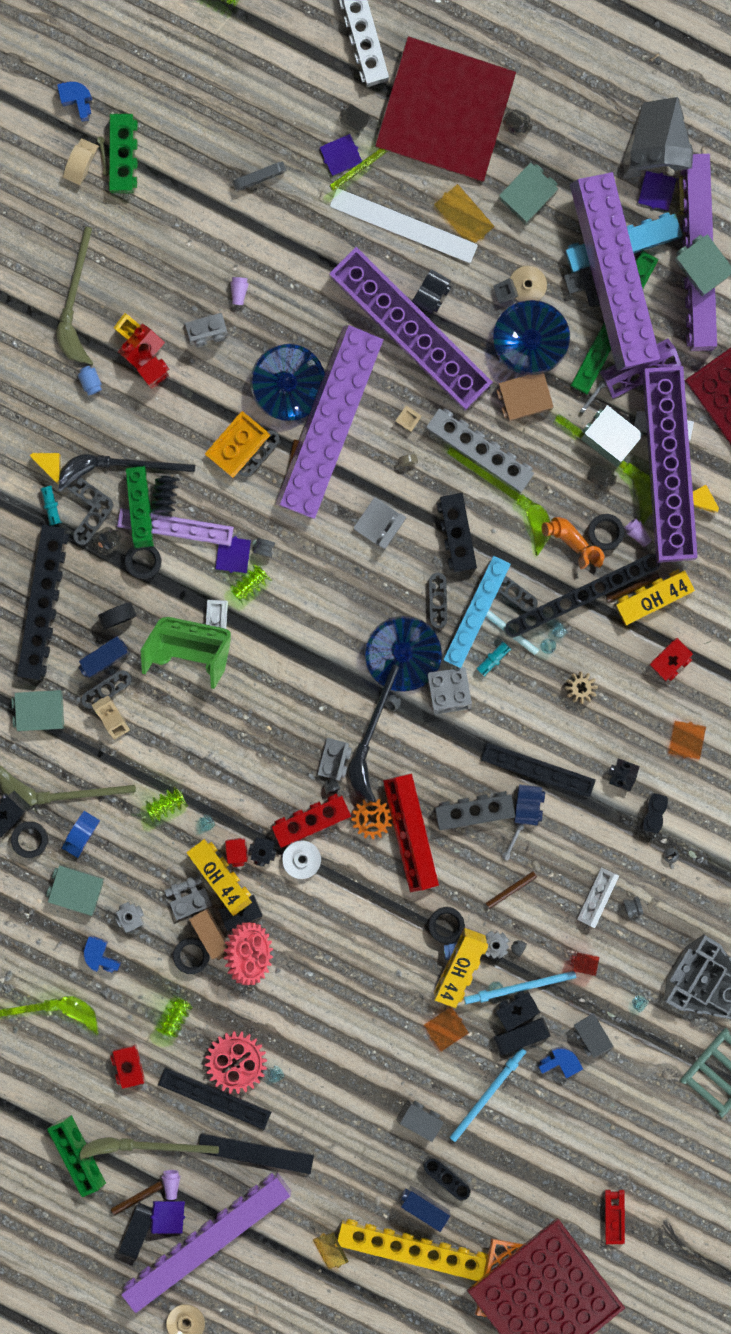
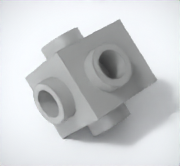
[115,902,145,933]
[485,931,510,959]

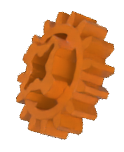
[351,799,392,839]

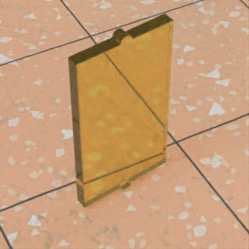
[434,184,495,243]

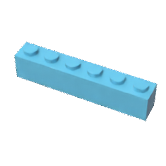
[565,212,682,273]
[443,555,511,668]

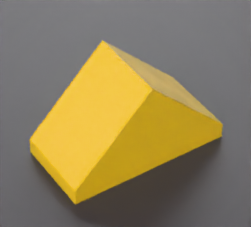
[114,313,141,347]
[30,453,61,484]
[693,485,719,513]

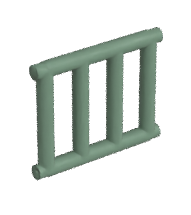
[680,1028,731,1118]

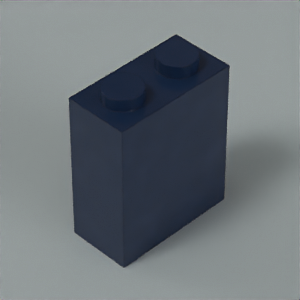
[78,636,130,678]
[400,1186,451,1232]

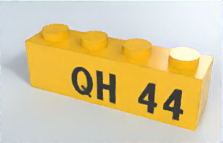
[615,569,695,626]
[186,839,252,916]
[434,928,488,1008]

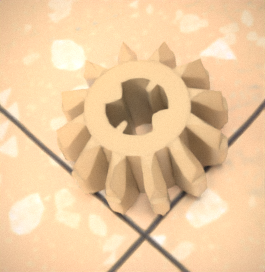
[565,671,598,704]

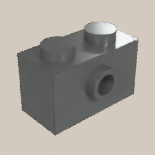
[573,1013,614,1059]
[396,1100,444,1142]

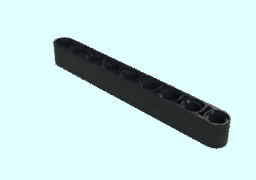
[504,554,661,638]

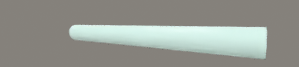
[486,610,539,656]

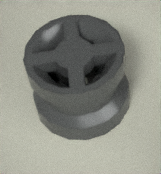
[253,538,275,558]
[623,896,644,918]

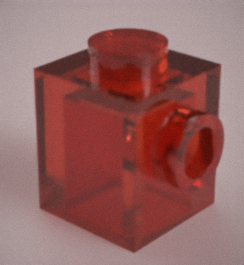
[569,951,600,976]

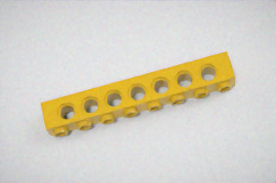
[336,1219,488,1281]

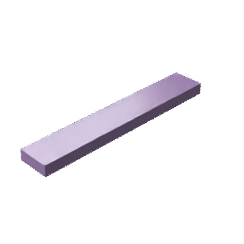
[117,508,234,546]

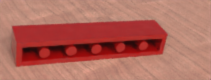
[383,773,439,893]

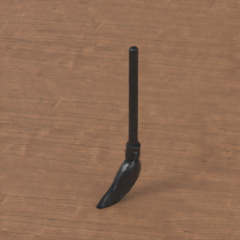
[58,454,196,491]
[349,664,399,803]

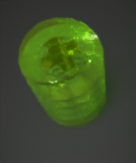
[229,564,272,605]
[145,786,188,823]
[155,995,193,1038]

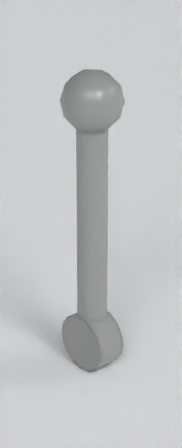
[580,380,606,414]
[502,823,524,860]

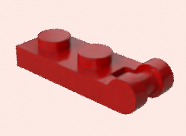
[605,1190,625,1244]

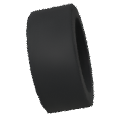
[587,514,625,551]
[125,545,162,580]
[98,602,137,629]
[11,821,48,858]
[428,907,465,944]
[173,937,210,974]

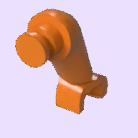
[541,517,605,569]

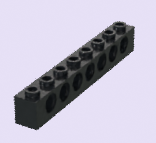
[17,525,69,680]

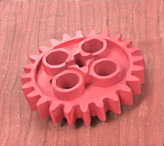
[224,922,273,985]
[205,1031,267,1094]

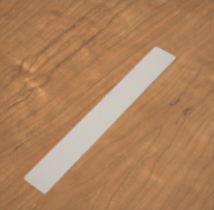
[330,188,478,263]

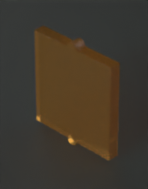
[669,721,706,760]
[424,1007,469,1051]

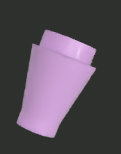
[230,277,249,305]
[624,518,652,547]
[162,1170,181,1200]

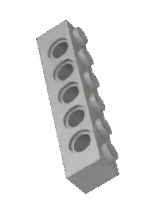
[426,408,534,494]

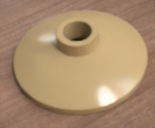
[510,266,547,304]
[166,1304,205,1334]

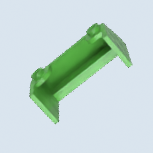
[141,617,231,689]

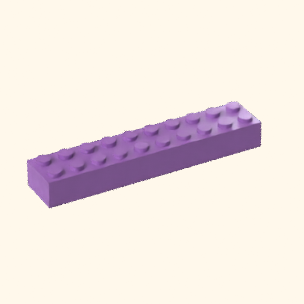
[680,154,717,351]
[570,172,660,371]
[329,247,493,411]
[275,325,384,519]
[642,366,698,563]
[122,1172,291,1313]

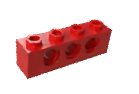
[272,794,352,848]

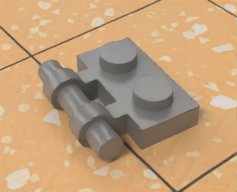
[164,876,212,920]

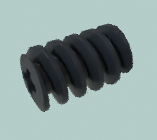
[151,475,179,516]

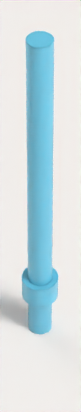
[464,971,576,1005]
[450,1048,527,1142]

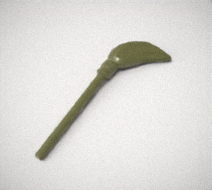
[56,226,93,365]
[0,766,136,806]
[80,1137,219,1160]

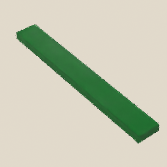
[571,251,659,395]

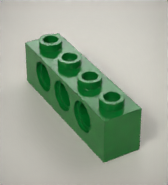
[109,114,138,193]
[126,466,154,548]
[47,1115,106,1197]

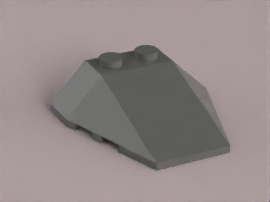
[622,97,693,179]
[664,934,731,1019]

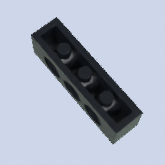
[437,492,477,573]

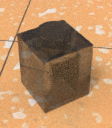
[339,104,370,136]

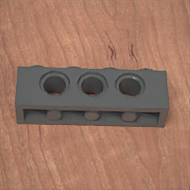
[435,791,515,830]

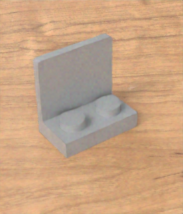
[185,313,228,348]
[354,498,406,550]
[428,667,472,715]
[318,738,352,781]

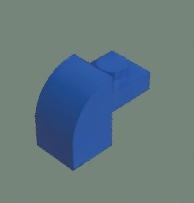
[57,82,93,122]
[62,811,100,858]
[84,935,121,973]
[538,1047,583,1078]

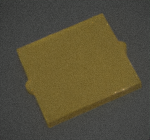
[676,176,684,215]
[313,1232,349,1269]

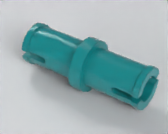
[40,486,62,526]
[476,641,512,677]

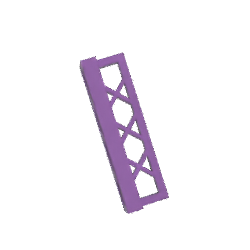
[600,338,681,398]

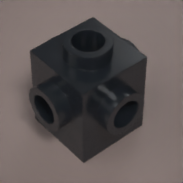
[608,758,640,791]
[248,837,277,867]

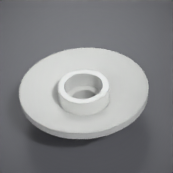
[283,841,321,879]

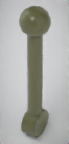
[97,136,110,176]

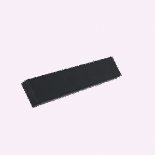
[481,742,596,798]
[158,1067,272,1130]
[199,1133,314,1174]

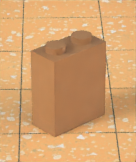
[496,371,554,422]
[189,908,228,960]

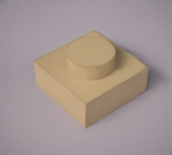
[395,406,422,432]

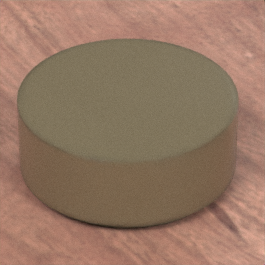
[398,454,418,467]

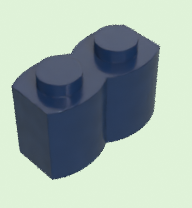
[514,784,545,826]

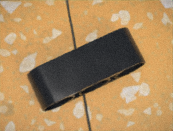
[492,1018,551,1056]
[424,1156,471,1201]
[118,1202,153,1261]

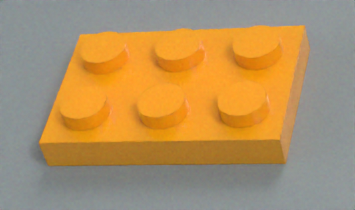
[205,411,270,478]

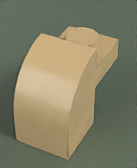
[63,138,99,185]
[92,696,130,740]

